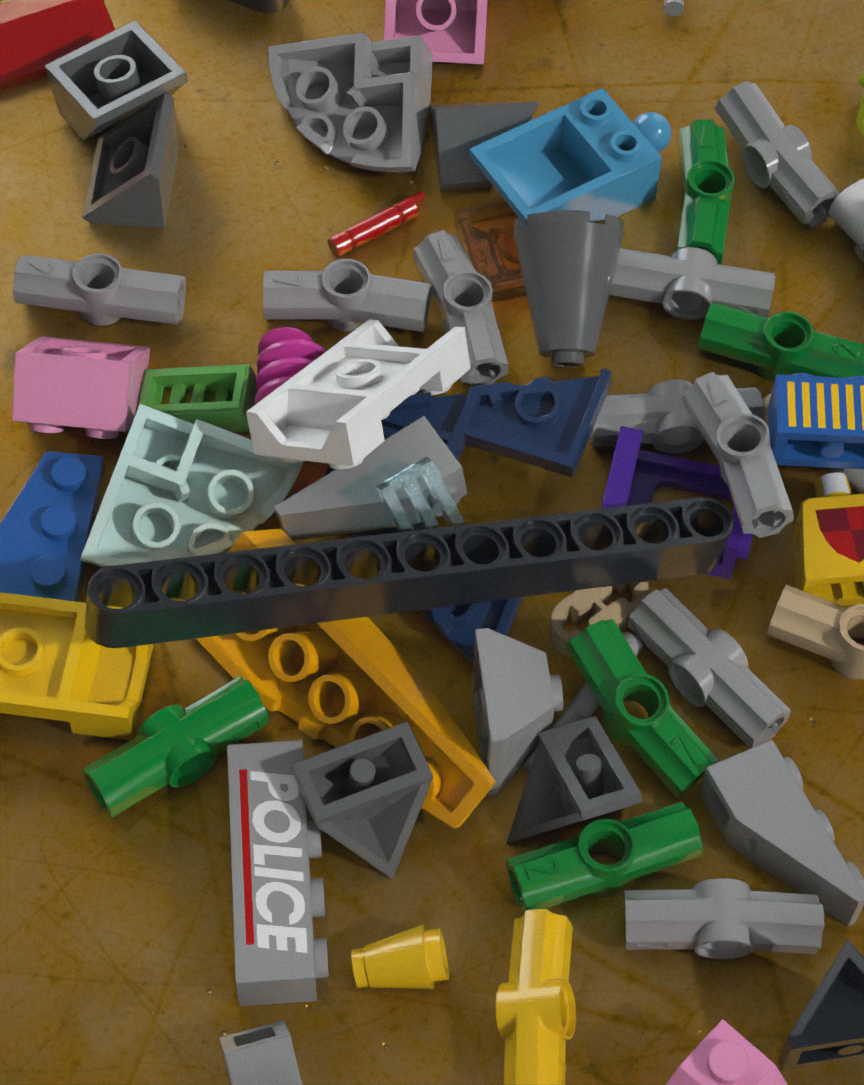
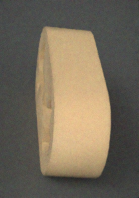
[549,581,650,657]

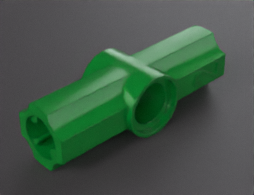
[698,302,864,383]
[82,676,269,818]
[506,802,703,913]

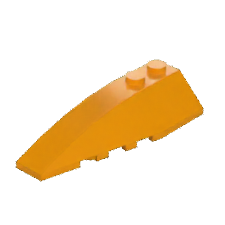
[195,529,496,829]

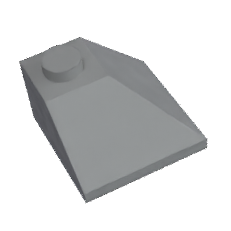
[471,628,563,796]

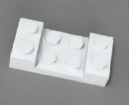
[246,319,471,469]

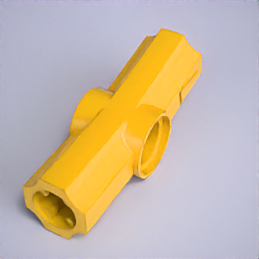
[496,909,576,1085]

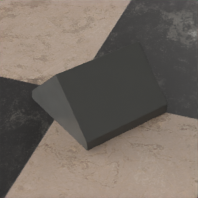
[82,92,179,228]

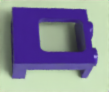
[601,426,753,580]

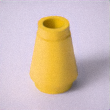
[351,924,449,989]

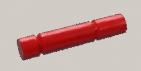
[327,191,427,258]

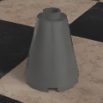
[513,210,623,368]

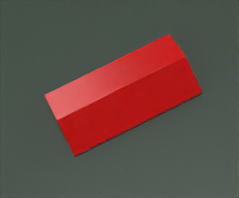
[0,0,115,91]

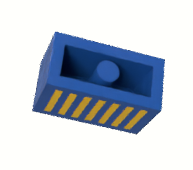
[768,373,864,469]

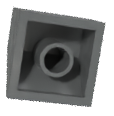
[45,21,188,140]

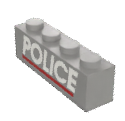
[227,740,329,1006]

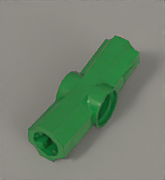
[676,119,735,265]
[565,619,719,797]

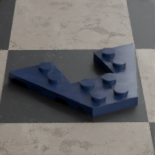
[324,369,612,666]

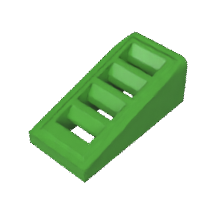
[137,364,257,432]

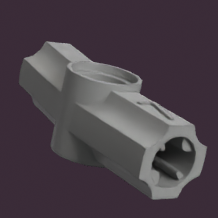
[715,81,840,228]
[413,230,508,387]
[263,259,432,332]
[683,372,794,538]
[625,878,825,959]

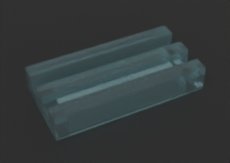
[375,456,466,532]

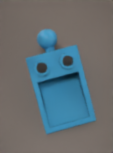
[469,88,672,226]

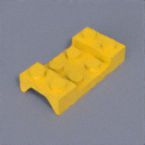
[0,592,154,740]

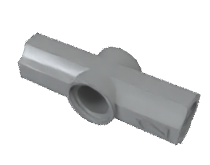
[609,247,775,320]
[13,253,186,326]
[589,379,763,455]
[627,588,791,749]

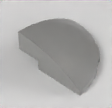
[268,32,433,172]

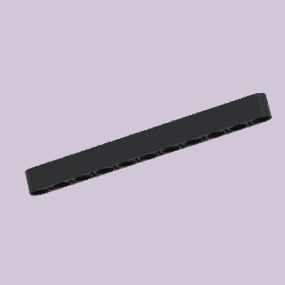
[85,497,735,648]

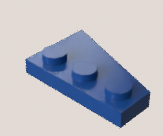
[0,451,105,602]

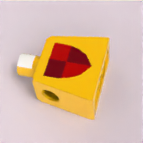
[794,472,864,606]

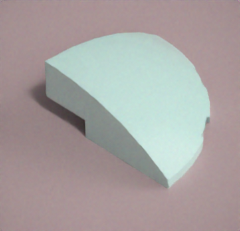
[80,404,304,567]

